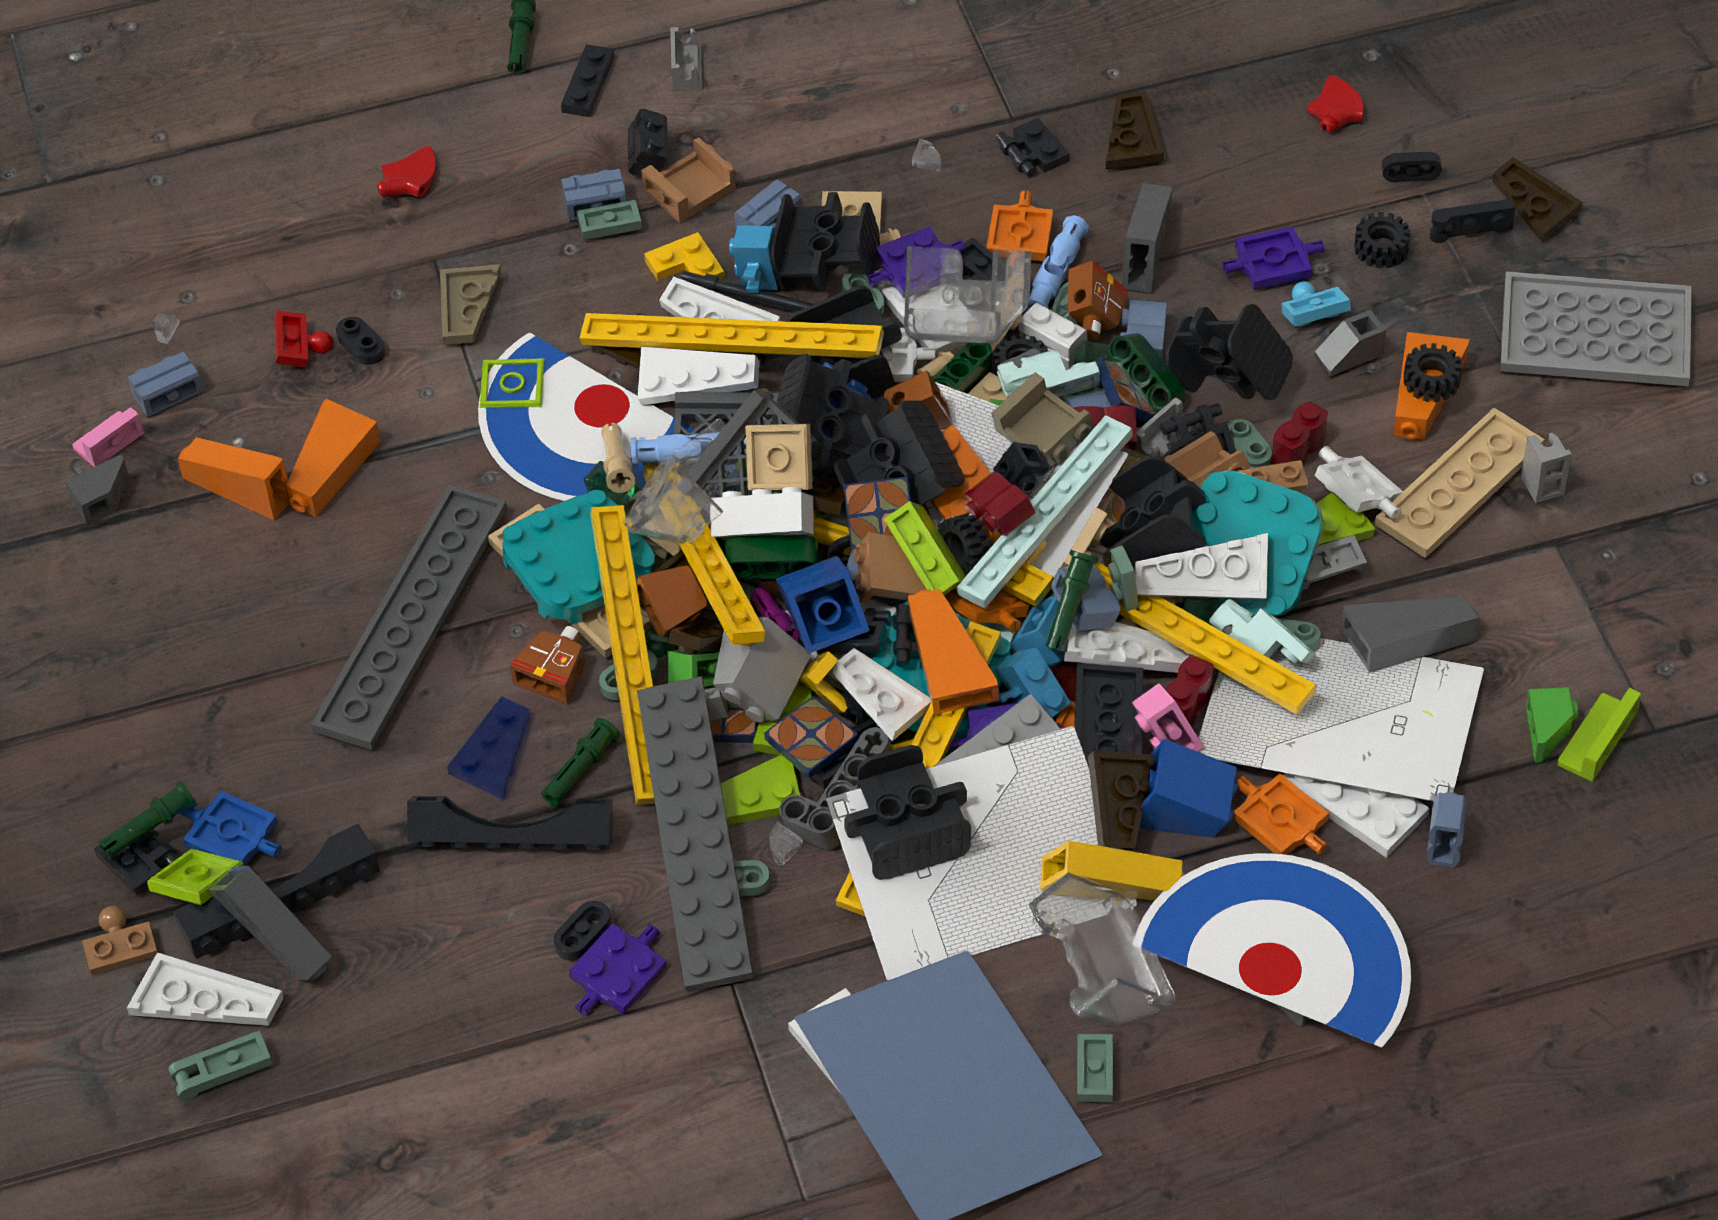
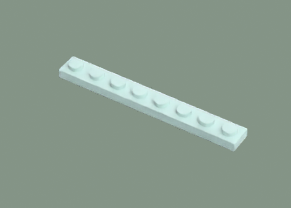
[957,415,1132,608]

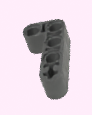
[779,727,894,850]

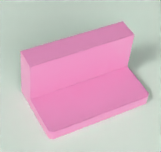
[72,407,144,467]

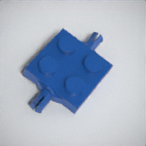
[179,791,282,866]

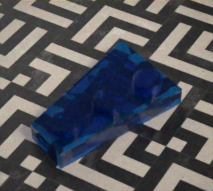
[447,696,530,800]

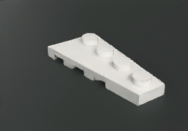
[659,277,781,321]

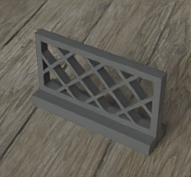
[677,388,817,513]
[674,392,779,466]

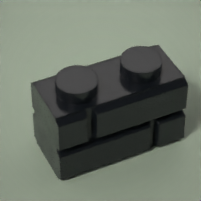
[628,109,668,177]

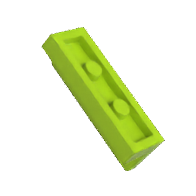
[884,501,966,596]
[1557,688,1641,782]

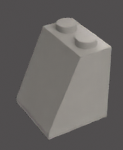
[713,617,812,722]

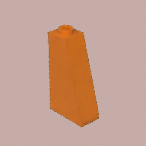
[1393,332,1469,440]
[286,399,381,517]
[178,437,290,520]
[908,589,999,714]

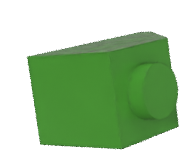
[668,649,720,686]
[1526,687,1578,763]

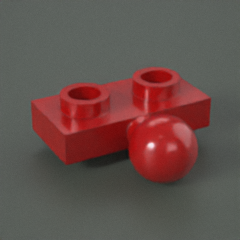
[274,310,333,368]

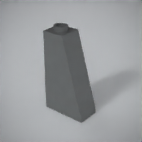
[1122,183,1173,293]
[1340,596,1480,672]
[208,866,332,981]

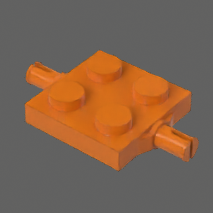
[986,190,1053,270]
[945,587,1029,633]
[1233,774,1329,855]

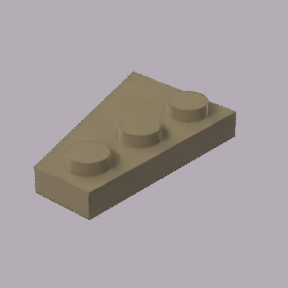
[440,264,501,345]

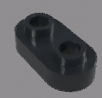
[1381,152,1442,182]
[336,317,385,365]
[554,901,611,960]

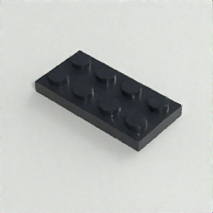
[1074,663,1143,767]

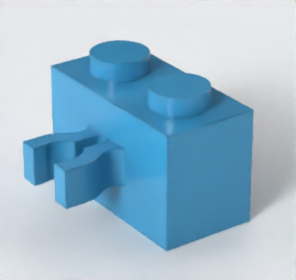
[729,225,779,293]
[1010,595,1065,667]
[995,648,1071,718]

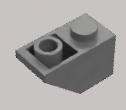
[1314,310,1386,376]
[65,454,129,525]

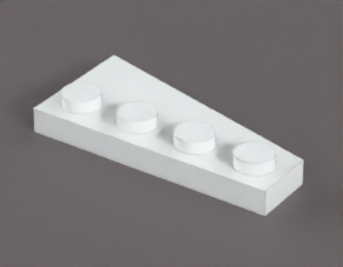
[637,347,760,406]
[1135,533,1268,600]
[1064,622,1191,673]
[127,953,283,1026]

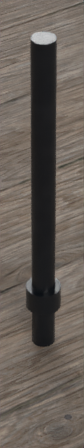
[680,270,813,312]

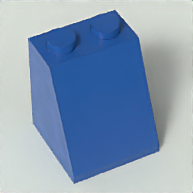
[776,556,870,654]
[1140,738,1238,838]

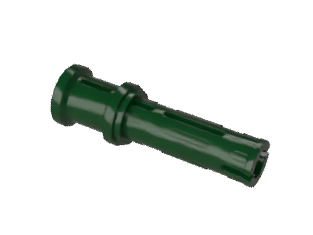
[507,0,537,74]
[1045,550,1099,652]
[541,718,620,806]
[98,781,197,859]

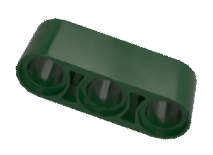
[1109,333,1186,412]
[933,339,992,394]
[724,535,818,580]

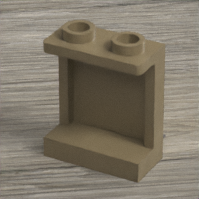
[991,372,1094,471]

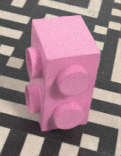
[1132,684,1204,752]

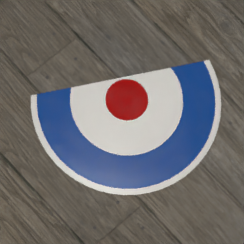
[478,332,712,503]
[1133,853,1411,1048]

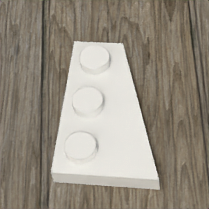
[832,648,931,741]

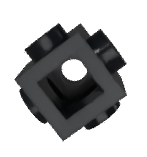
[993,442,1050,495]

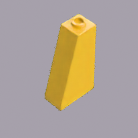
[1040,841,1184,900]

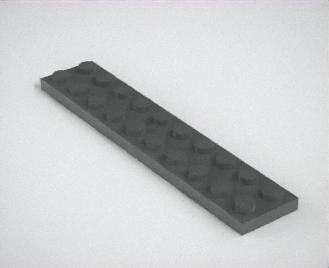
[311,484,507,750]
[637,676,754,992]

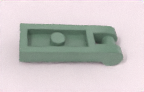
[168,1030,273,1101]

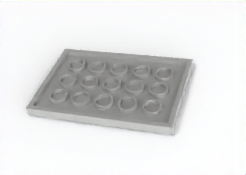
[1500,271,1692,386]

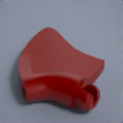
[1307,75,1363,133]
[377,146,436,198]

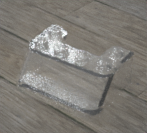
[904,246,1032,343]
[1029,872,1176,1027]

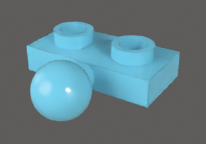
[1281,281,1351,327]

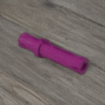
[750,587,798,641]

